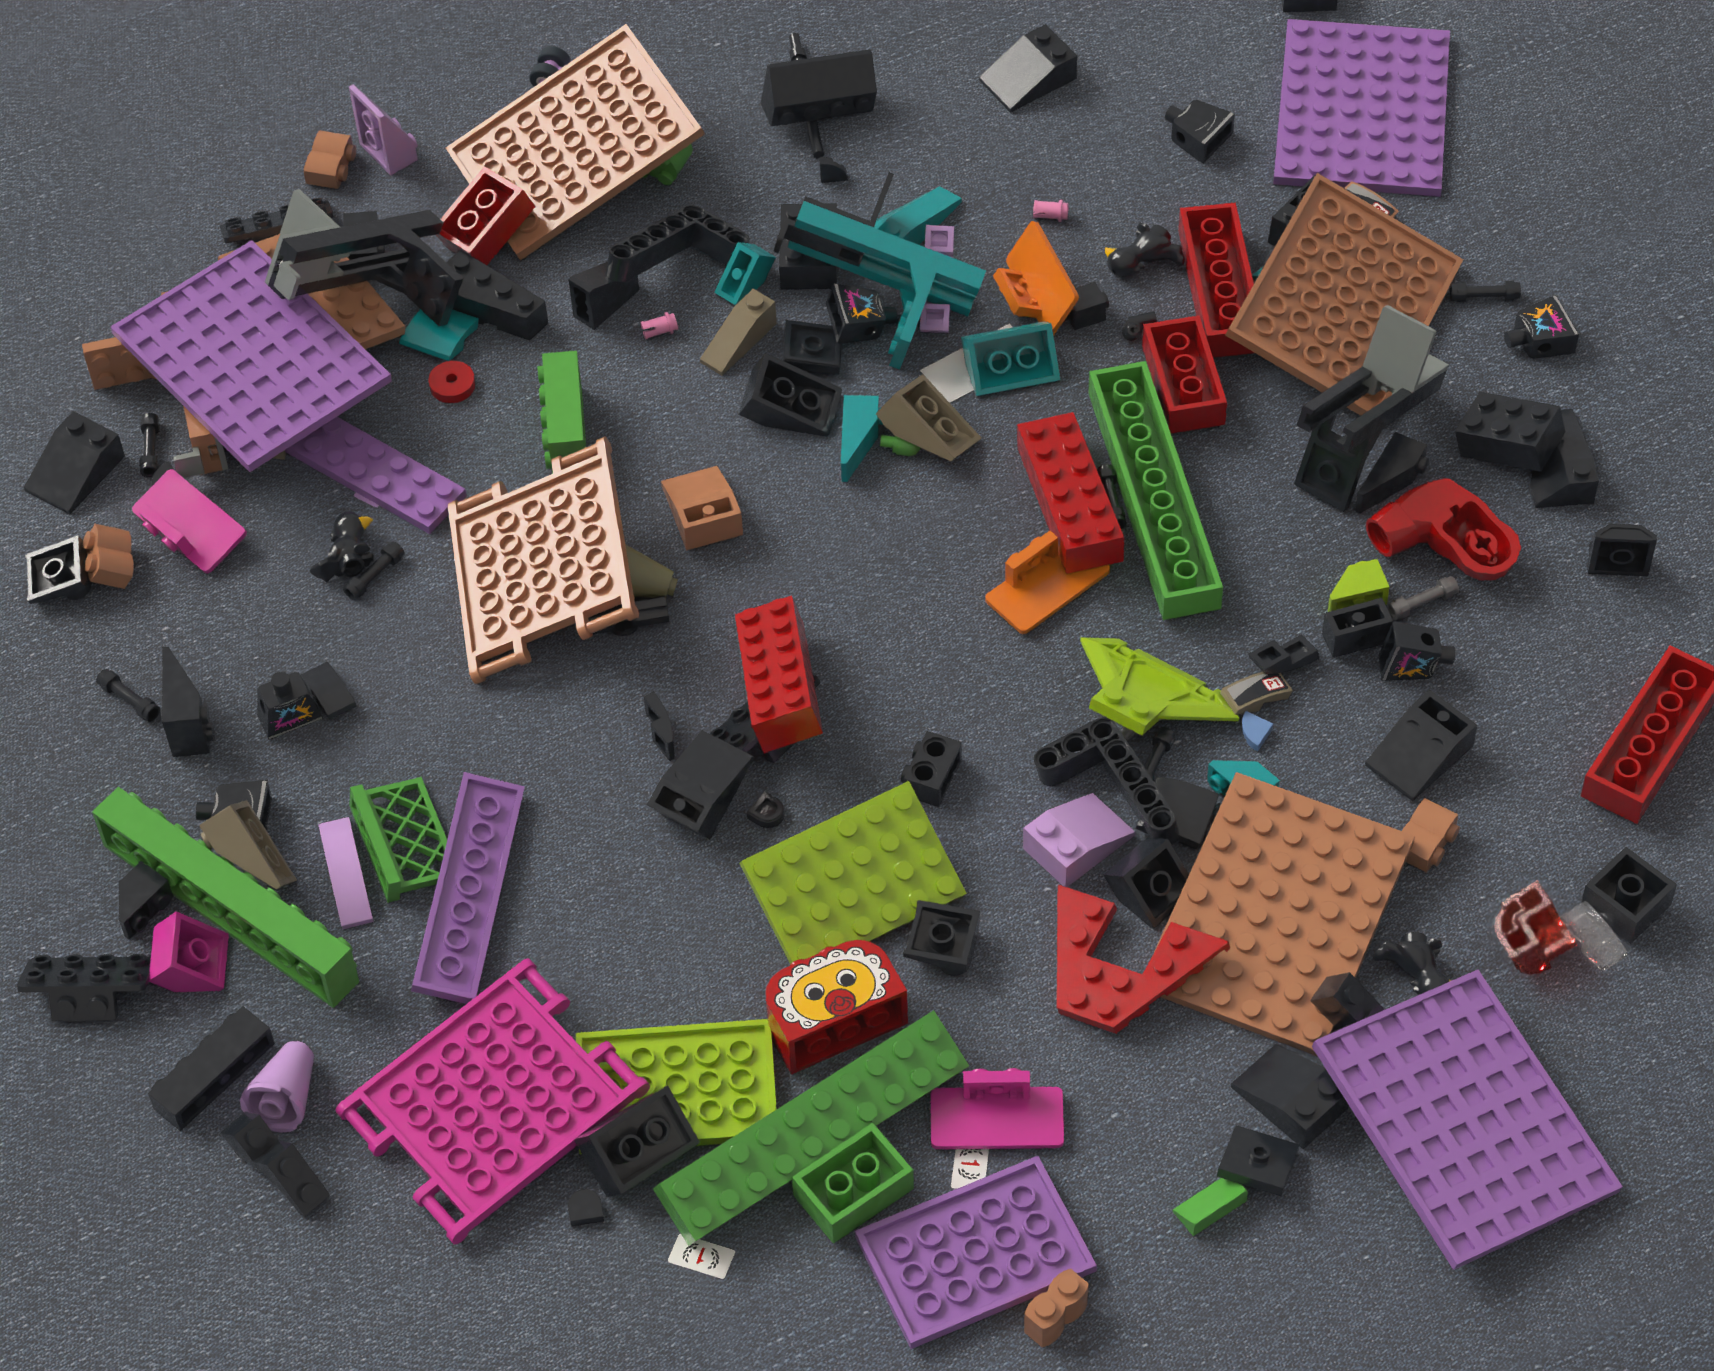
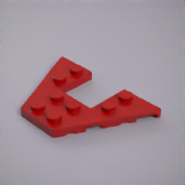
[1057,885,1231,1034]

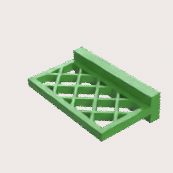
[349,777,447,903]

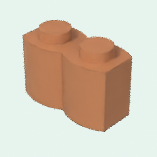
[304,130,356,189]
[83,523,133,589]
[1402,798,1460,872]
[1024,1269,1089,1347]

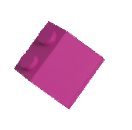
[149,911,229,992]

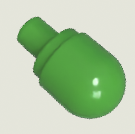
[880,435,921,456]

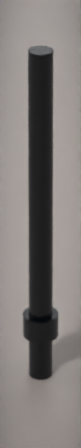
[789,33,824,159]

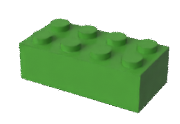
[537,351,586,474]

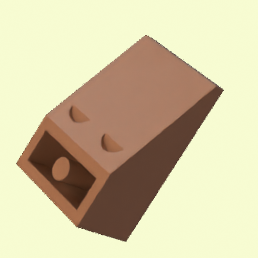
[661,466,743,551]

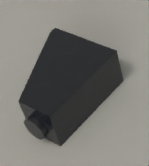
[568,262,640,330]

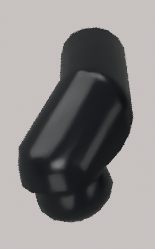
[1122,311,1157,341]

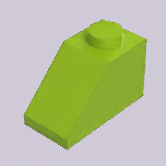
[1328,559,1389,612]

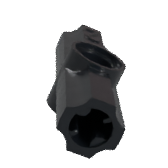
[588,595,669,636]

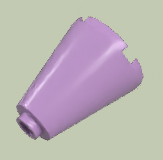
[240,1041,314,1133]

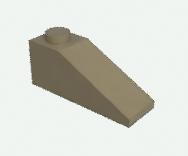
[700,289,777,376]

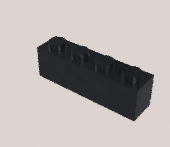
[148,1006,275,1131]

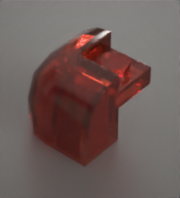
[1493,880,1577,975]

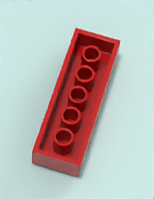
[1178,202,1254,357]
[1017,412,1124,574]
[735,595,823,753]
[1581,646,1714,824]

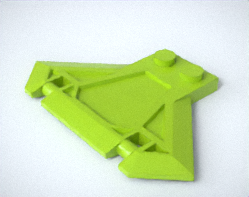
[1080,637,1239,735]

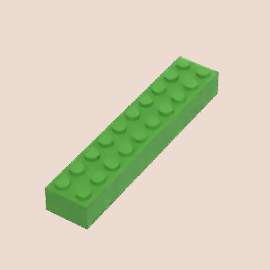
[1089,361,1223,620]
[92,787,360,1008]
[653,1010,969,1246]

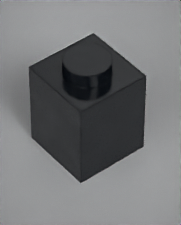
[1067,282,1109,330]

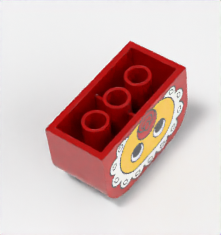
[766,940,908,1075]

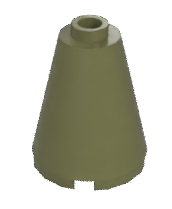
[625,544,678,599]

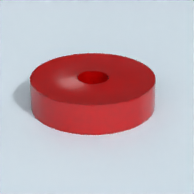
[428,361,476,403]

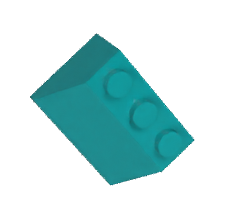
[961,322,1061,396]

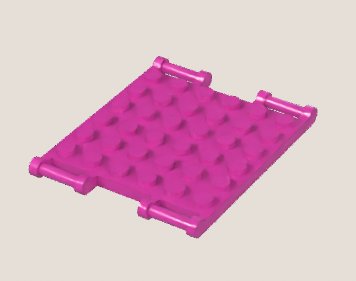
[335,958,650,1244]

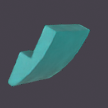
[399,309,479,361]

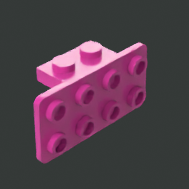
[132,469,247,573]
[931,1068,1064,1149]

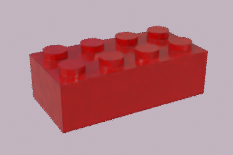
[1142,315,1227,433]

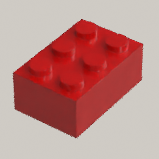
[436,166,535,265]

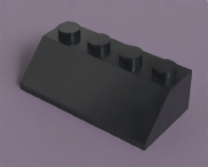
[760,49,877,127]

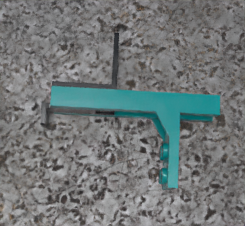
[773,172,986,370]

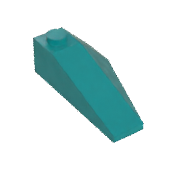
[874,186,962,245]

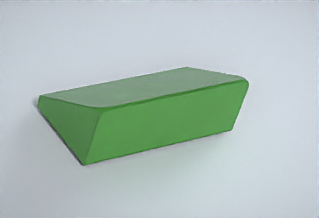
[1173,1178,1248,1236]

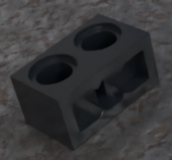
[901,731,962,807]

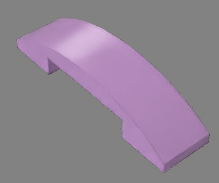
[920,225,954,333]
[319,817,373,929]

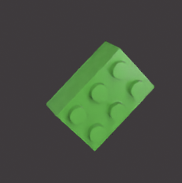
[792,1123,914,1244]

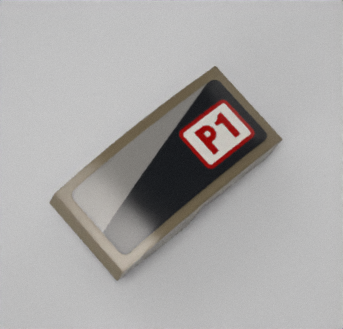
[1220,672,1293,715]

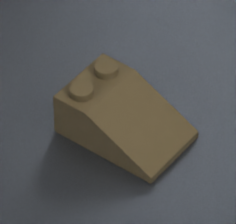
[876,374,982,461]
[199,800,297,889]

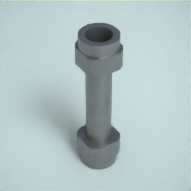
[1387,576,1459,620]

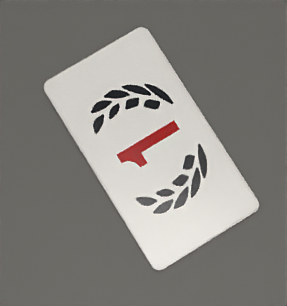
[951,1149,989,1189]
[668,1234,735,1279]

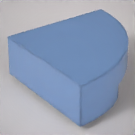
[1242,711,1273,752]

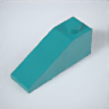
[841,395,883,482]

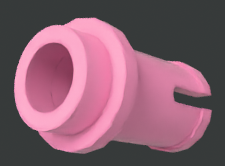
[1033,200,1069,222]
[640,312,678,339]

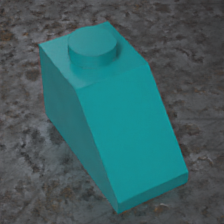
[714,242,776,305]

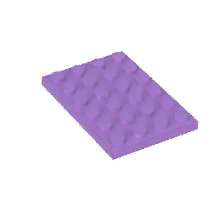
[855,1156,1097,1349]

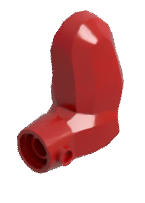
[1366,478,1521,580]

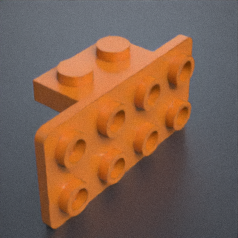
[993,221,1079,336]
[985,531,1110,634]

